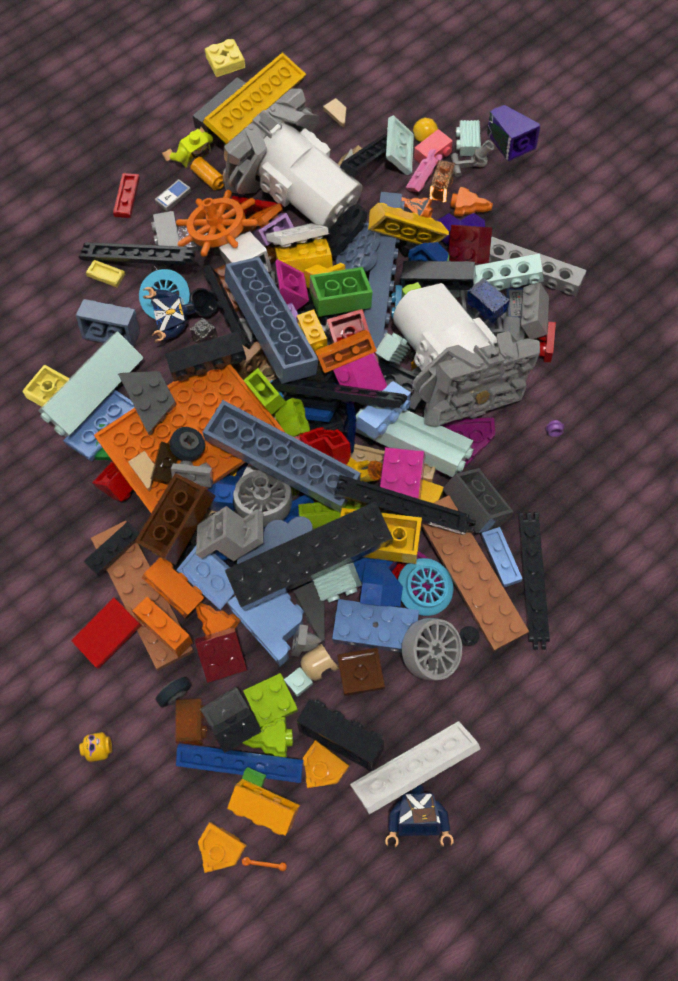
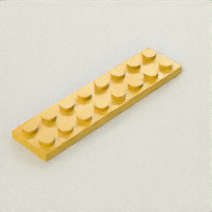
[203,52,306,144]

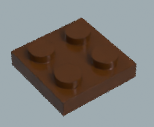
[337,648,385,696]

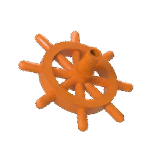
[176,190,258,257]

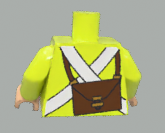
[162,127,213,169]

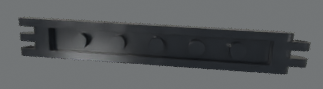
[79,242,196,265]
[271,378,407,408]
[335,475,476,535]
[518,512,550,650]

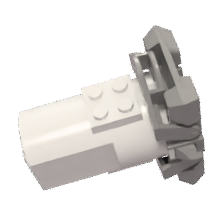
[223,89,363,229]
[393,283,540,426]

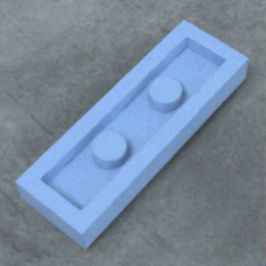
[481,527,522,588]

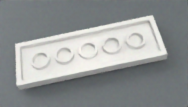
[350,721,480,814]

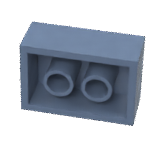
[76,299,140,347]

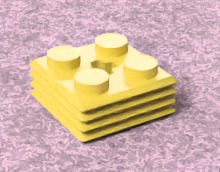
[205,39,245,77]
[23,365,70,407]

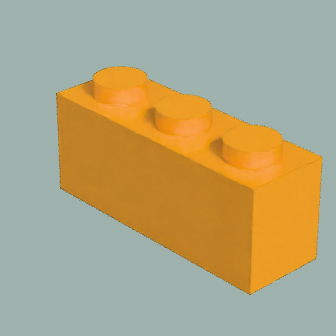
[227,779,300,836]

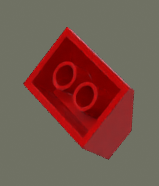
[92,461,133,502]

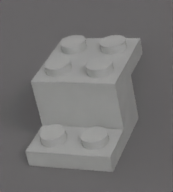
[196,506,263,561]

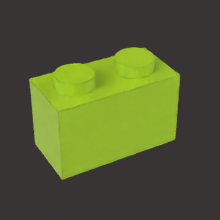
[244,368,287,414]

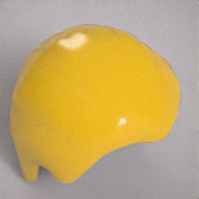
[413,118,438,142]

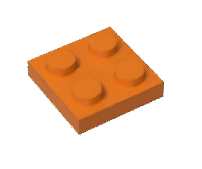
[241,203,282,233]

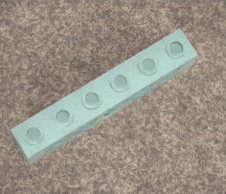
[449,254,544,297]

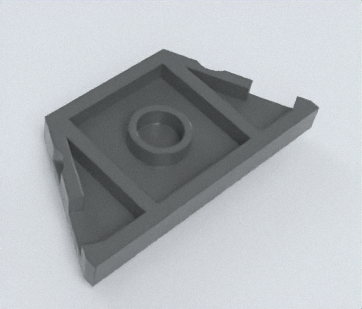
[118,371,176,435]

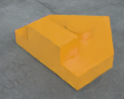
[303,740,350,788]
[198,822,247,873]

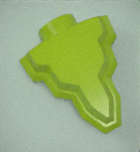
[242,717,293,758]

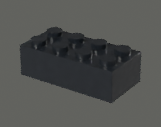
[297,699,384,772]

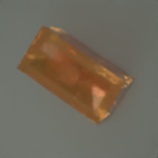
[430,160,455,202]
[176,699,207,745]

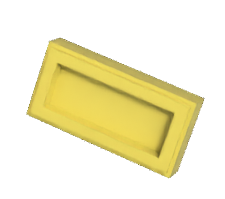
[86,260,125,288]

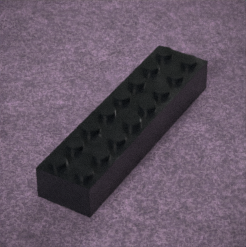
[225,501,393,611]

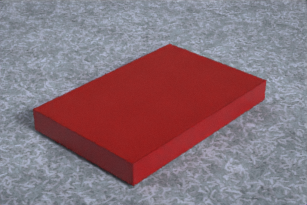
[71,597,141,669]

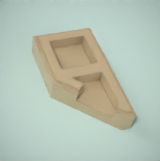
[323,98,346,127]
[128,451,154,491]

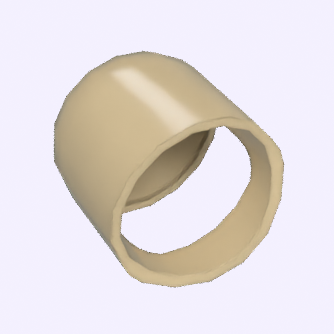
[301,644,339,681]

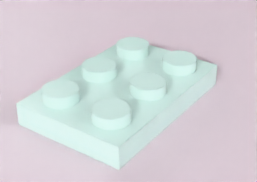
[386,115,414,175]

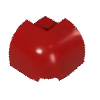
[299,427,351,465]

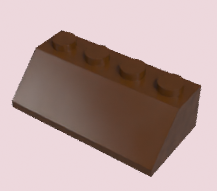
[135,473,215,565]

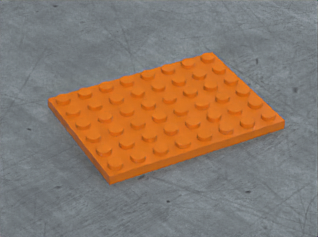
[94,364,285,513]

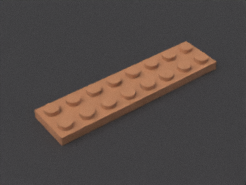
[421,495,529,652]
[91,521,194,671]

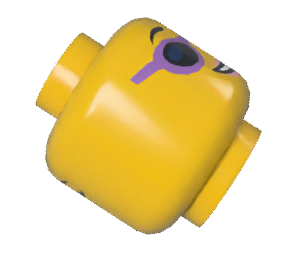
[79,732,112,762]

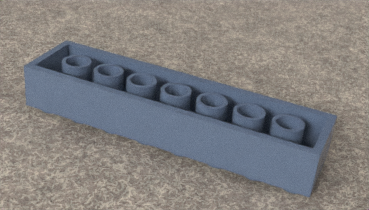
[225,257,319,384]
[203,400,361,513]

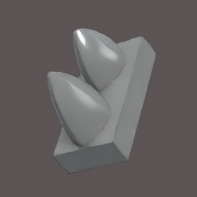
[171,461,213,487]
[291,624,321,657]

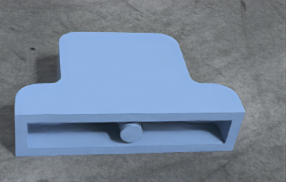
[227,592,304,666]

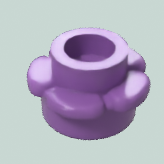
[546,420,565,437]

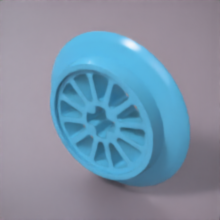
[139,269,190,319]
[398,558,453,616]

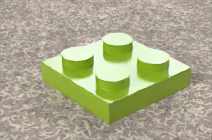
[243,673,298,729]

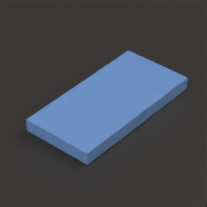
[63,389,134,462]

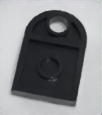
[323,204,367,257]

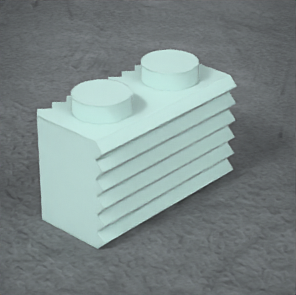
[456,120,481,156]
[375,333,410,365]
[313,563,362,603]

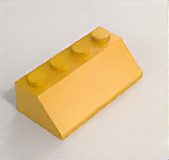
[368,203,449,245]

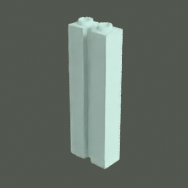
[38,331,144,437]
[352,404,474,477]

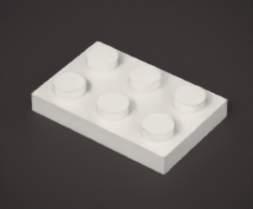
[266,223,329,247]

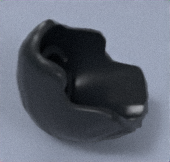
[189,288,218,317]

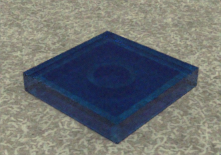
[343,401,357,453]

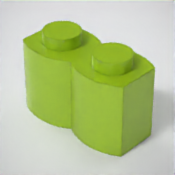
[275,398,310,437]

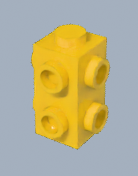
[296,310,327,351]

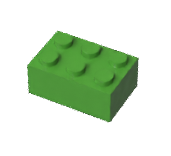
[309,267,373,317]

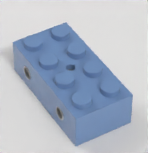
[332,599,419,653]

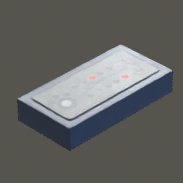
[506,288,523,318]

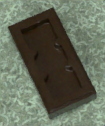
[150,441,177,484]

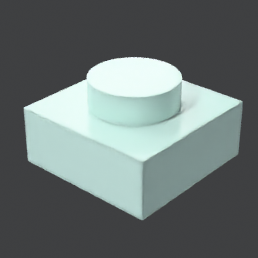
[284,667,313,697]

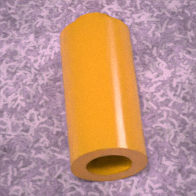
[190,157,224,190]

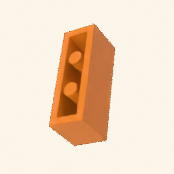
[314,329,377,373]
[142,557,204,618]
[132,597,193,657]

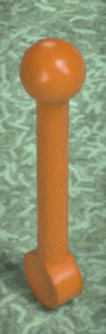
[242,857,287,871]

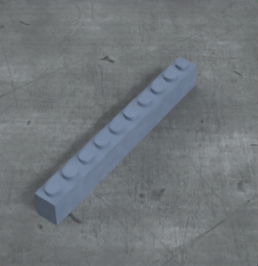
[364,192,405,358]

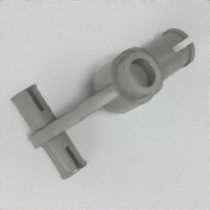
[451,140,494,177]

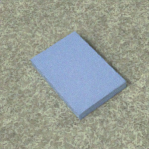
[177,546,235,610]

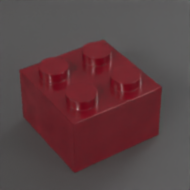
[449,225,492,264]
[195,627,247,683]

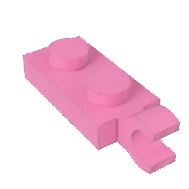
[406,149,442,192]

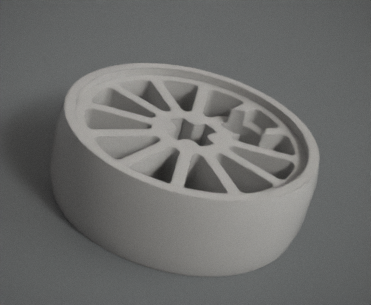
[233,470,293,527]
[402,618,462,681]

